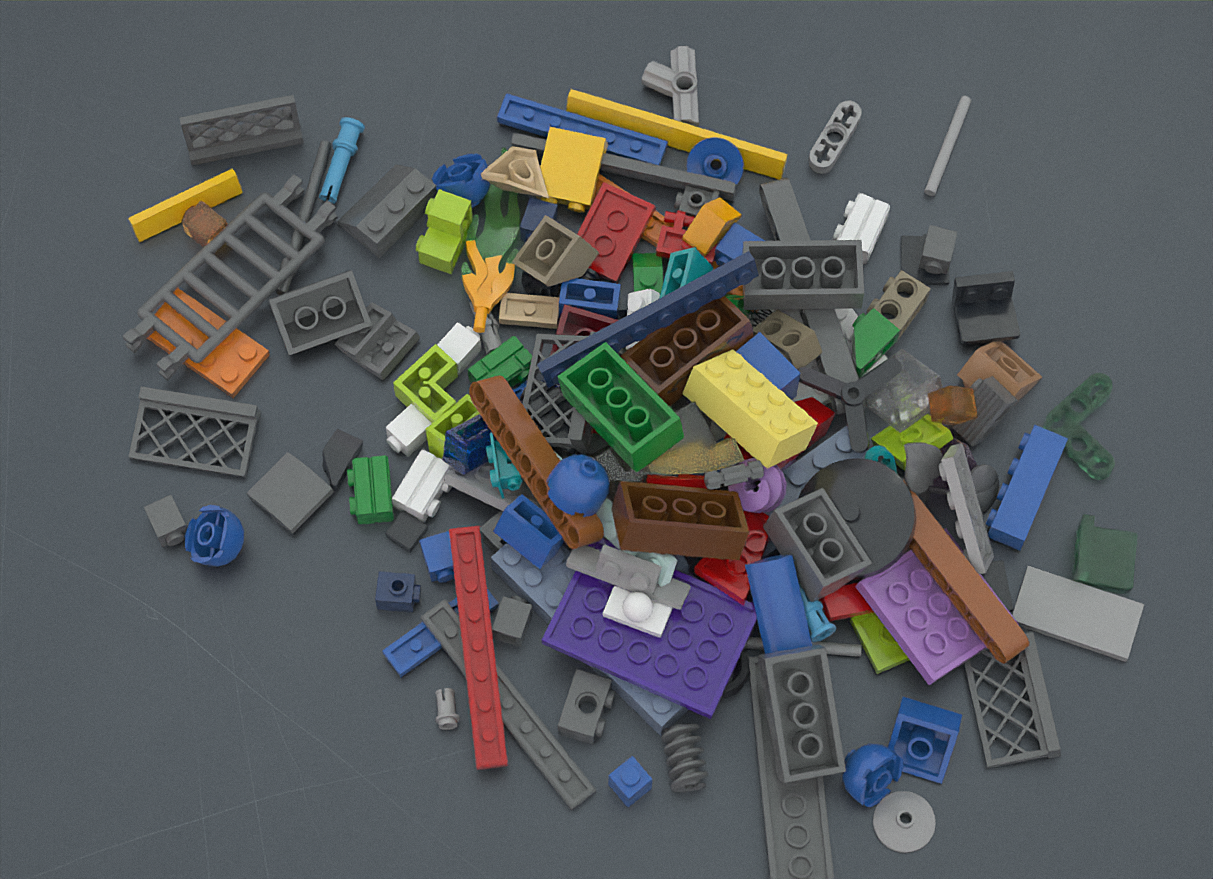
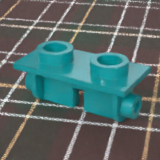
[486,433,522,499]

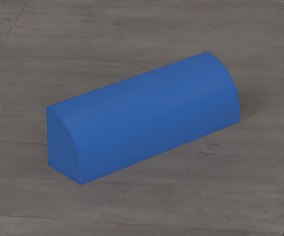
[745,555,812,654]

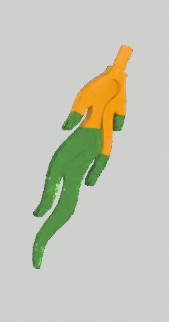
[461,147,520,333]

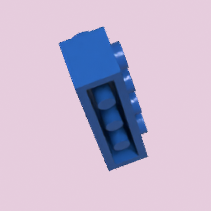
[985,425,1068,551]

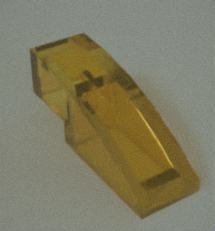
[643,438,745,474]

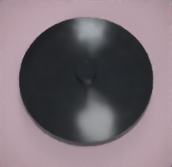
[798,458,916,579]

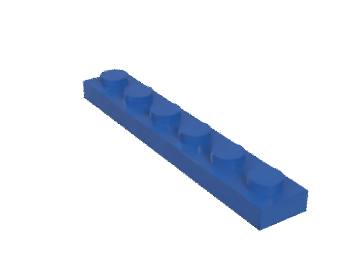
[497,93,668,166]

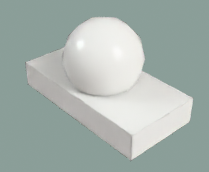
[603,586,672,638]

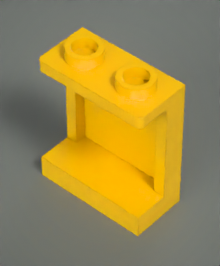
[536,127,608,213]

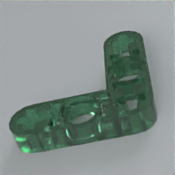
[1043,373,1115,480]

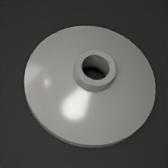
[873,791,935,853]

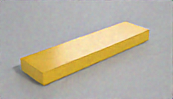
[129,168,243,242]

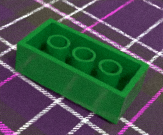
[557,342,685,473]

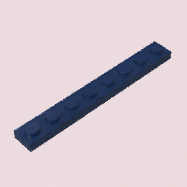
[537,251,759,388]

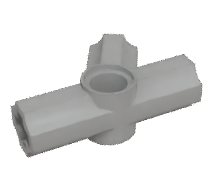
[641,46,699,127]

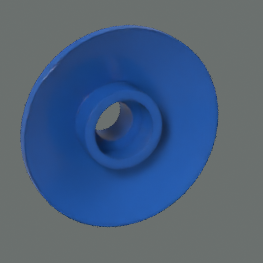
[687,137,744,185]

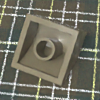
[512,215,599,287]

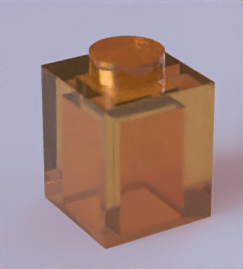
[181,200,228,248]
[927,385,977,425]

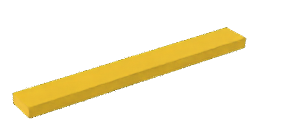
[566,89,788,180]

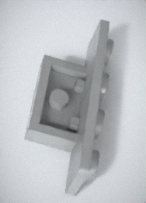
[566,544,691,609]

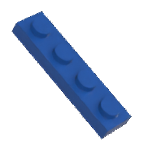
[382,589,499,677]

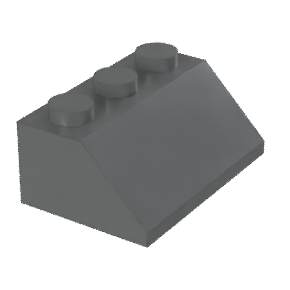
[337,164,437,258]
[267,270,372,355]
[763,488,872,602]

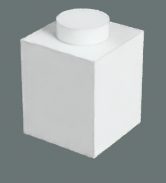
[438,322,481,375]
[386,404,432,457]

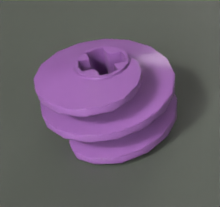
[728,458,787,513]

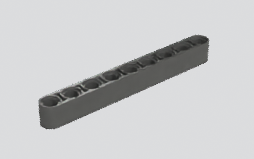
[759,178,865,415]

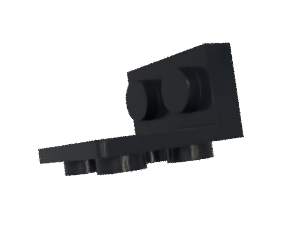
[952,271,1020,345]

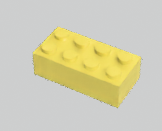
[682,349,818,469]

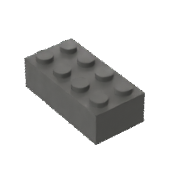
[742,240,864,310]
[758,645,846,783]

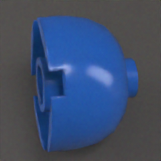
[432,154,491,207]
[546,454,610,517]
[185,504,244,567]
[843,743,903,807]

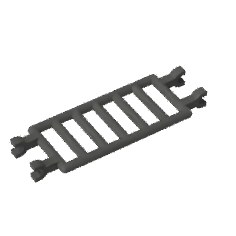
[122,174,338,381]

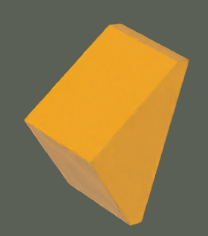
[682,197,742,257]

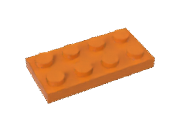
[147,288,270,398]

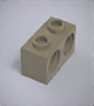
[866,270,931,343]
[753,310,822,370]

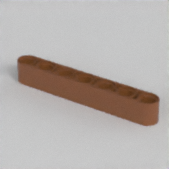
[469,375,604,549]
[903,480,1029,664]

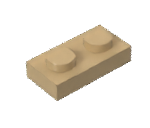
[499,293,559,329]

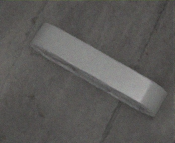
[808,101,861,174]

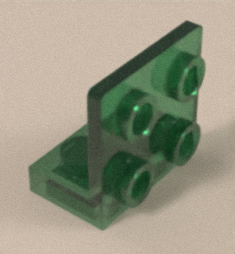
[1072,514,1138,591]

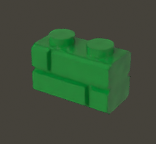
[467,335,532,388]
[347,455,394,524]

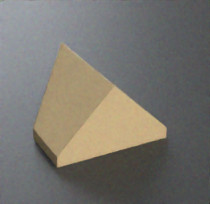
[481,146,549,198]

